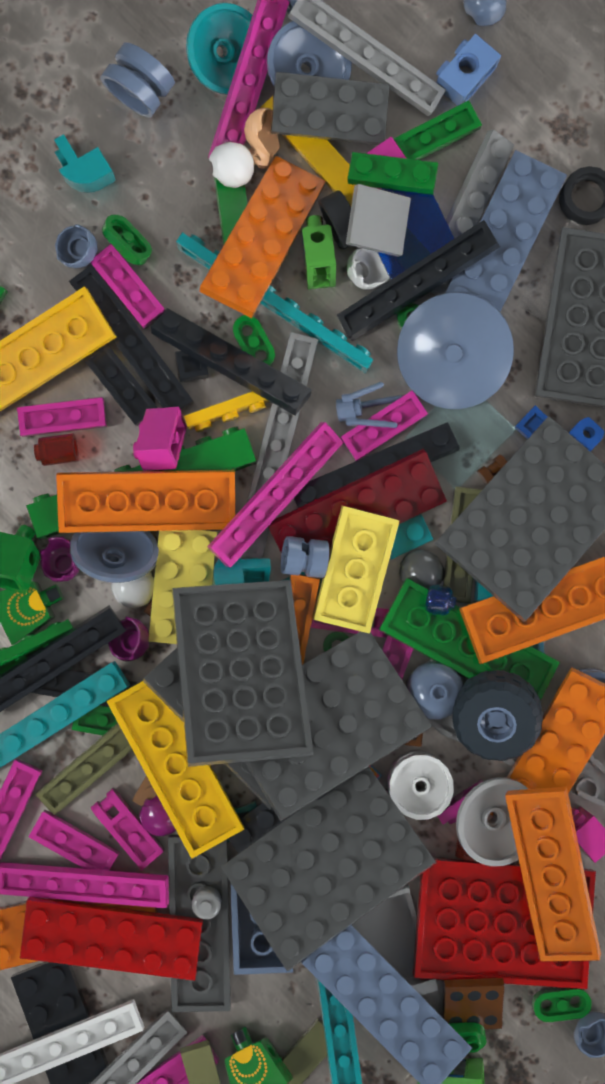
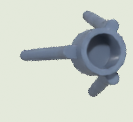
[336,382,403,428]

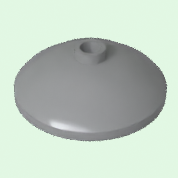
[456,777,528,866]

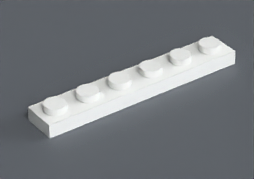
[0,999,145,1084]

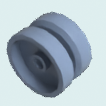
[100,42,175,118]

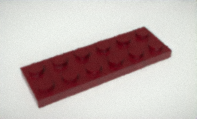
[268,449,447,553]

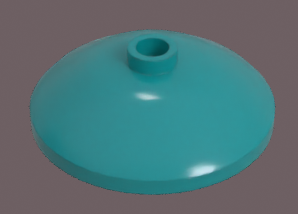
[186,3,253,95]

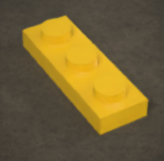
[184,391,270,432]

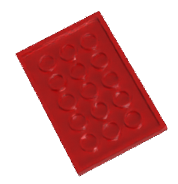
[413,858,596,989]

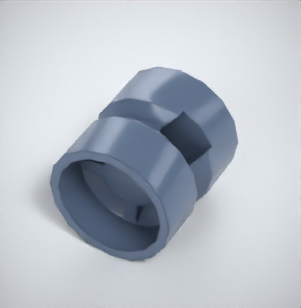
[281,536,329,578]

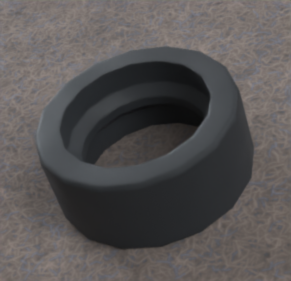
[559,166,605,226]
[318,190,351,249]

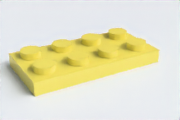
[312,506,399,634]
[149,530,218,644]

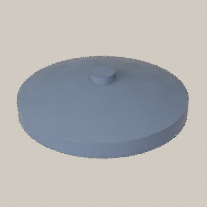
[397,292,514,409]

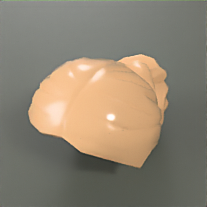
[244,108,280,169]

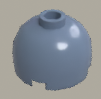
[406,661,464,720]

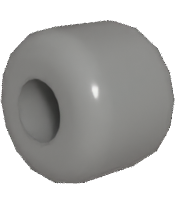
[192,886,222,919]

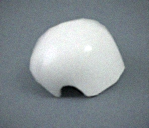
[209,142,254,188]
[347,248,393,290]
[111,572,154,608]

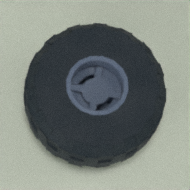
[452,670,543,761]

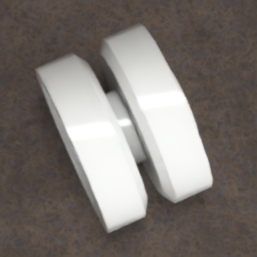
[387,750,454,820]

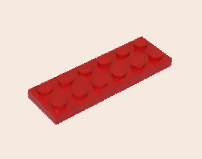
[20,897,203,981]

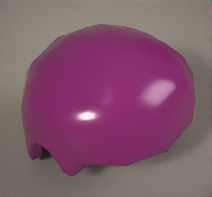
[40,536,80,582]
[108,616,149,662]
[139,795,176,836]

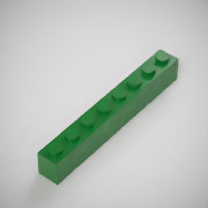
[26,426,257,539]

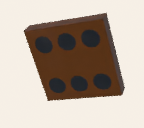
[443,978,505,1029]

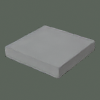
[346,184,411,257]

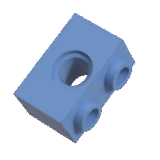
[436,33,501,106]

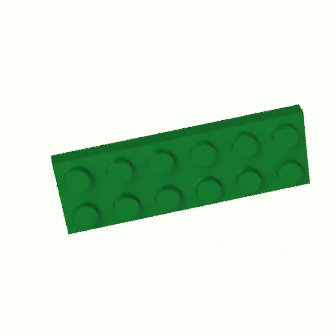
[378,578,560,701]

